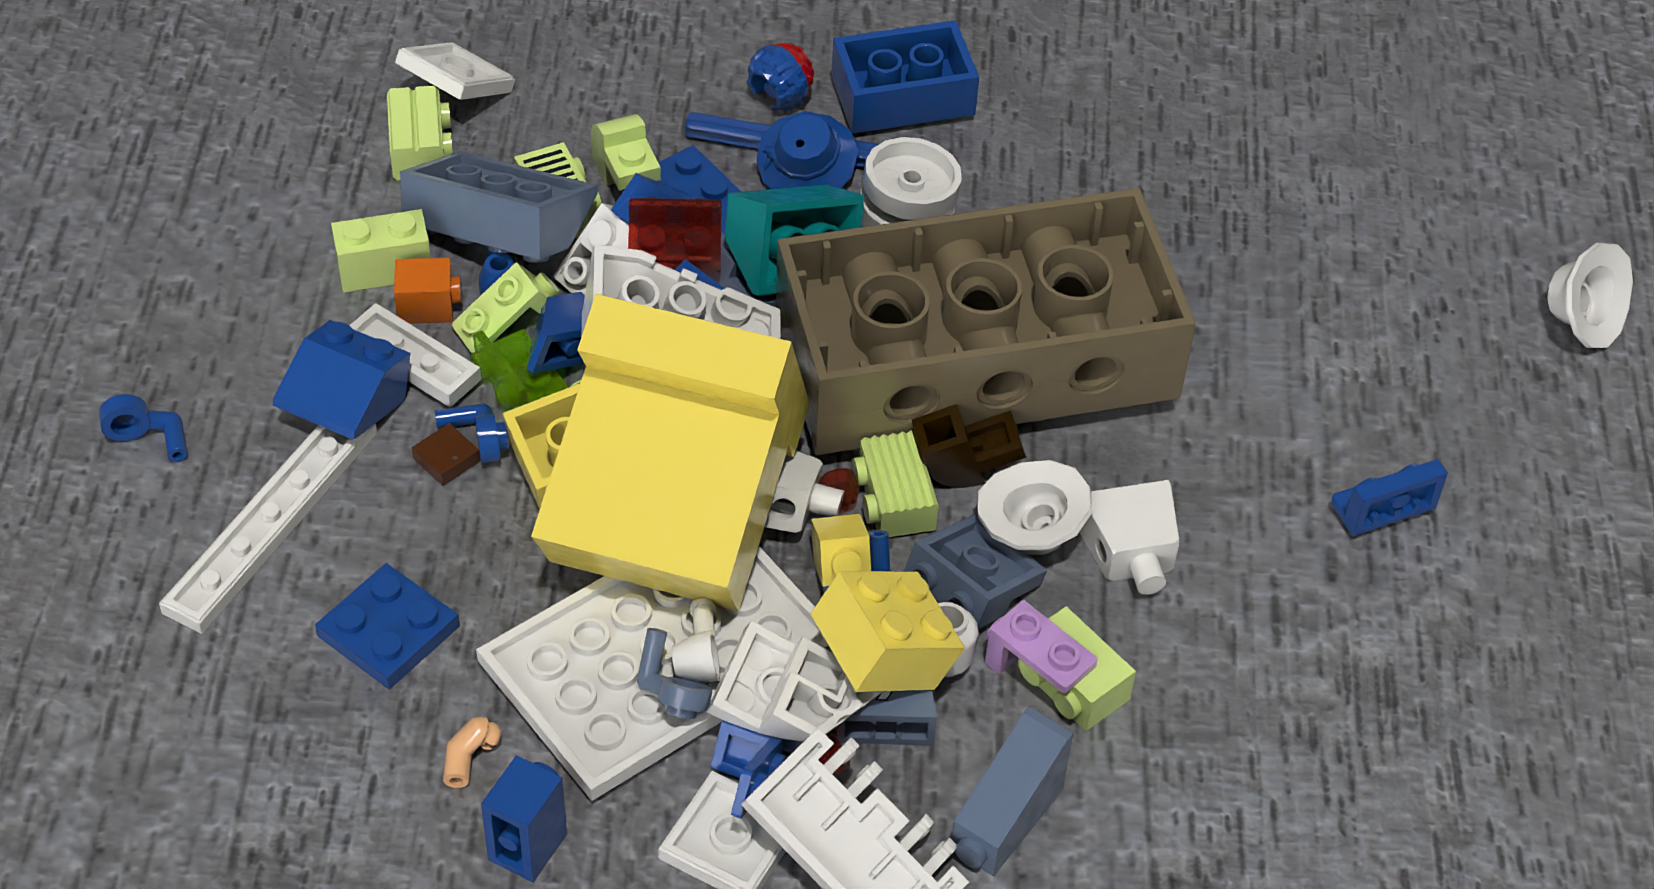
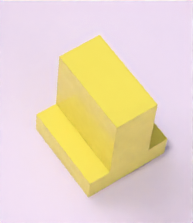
[531,294,810,611]

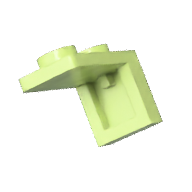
[452,262,560,355]

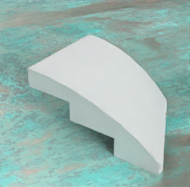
[706,620,883,742]

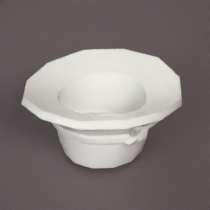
[1547,243,1633,348]
[978,460,1092,555]

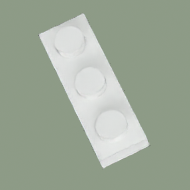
[350,303,481,408]

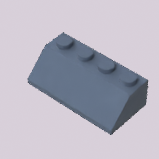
[400,151,598,263]

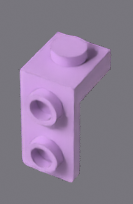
[985,599,1098,693]

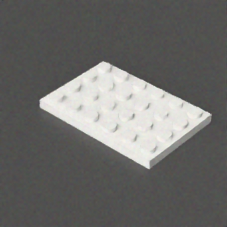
[476,546,832,801]

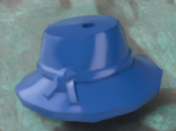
[756,111,859,189]

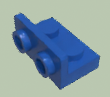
[1331,459,1448,536]

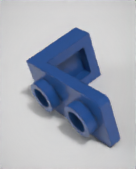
[710,720,788,819]

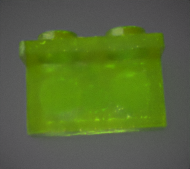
[471,329,569,410]

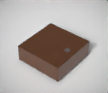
[412,423,480,485]

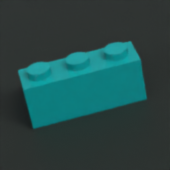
[725,184,865,295]

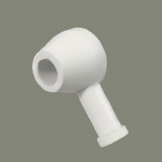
[672,598,720,683]

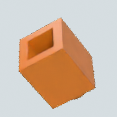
[394,258,462,324]

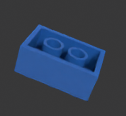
[831,20,979,133]

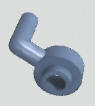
[637,628,713,719]

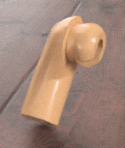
[443,716,501,788]

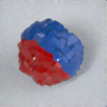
[746,43,814,111]

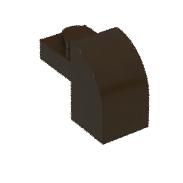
[912,404,1027,488]

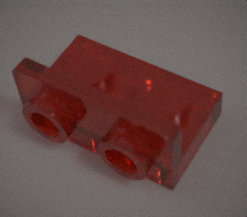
[628,197,722,273]

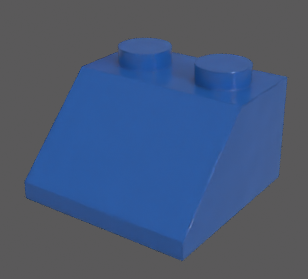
[273,320,411,440]

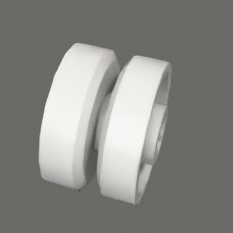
[860,137,962,227]

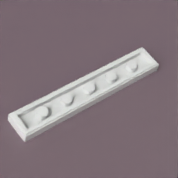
[159,424,377,634]

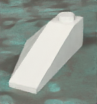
[581,244,781,339]

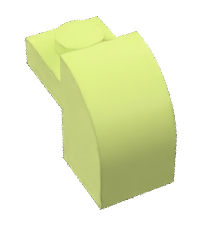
[591,114,661,191]

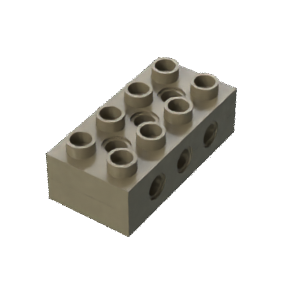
[776,188,1196,455]

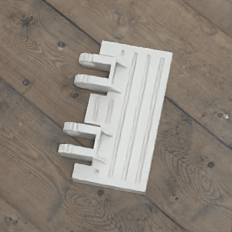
[741,728,969,889]

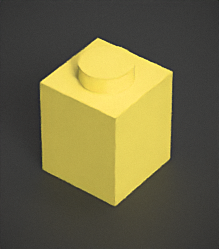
[811,514,871,587]

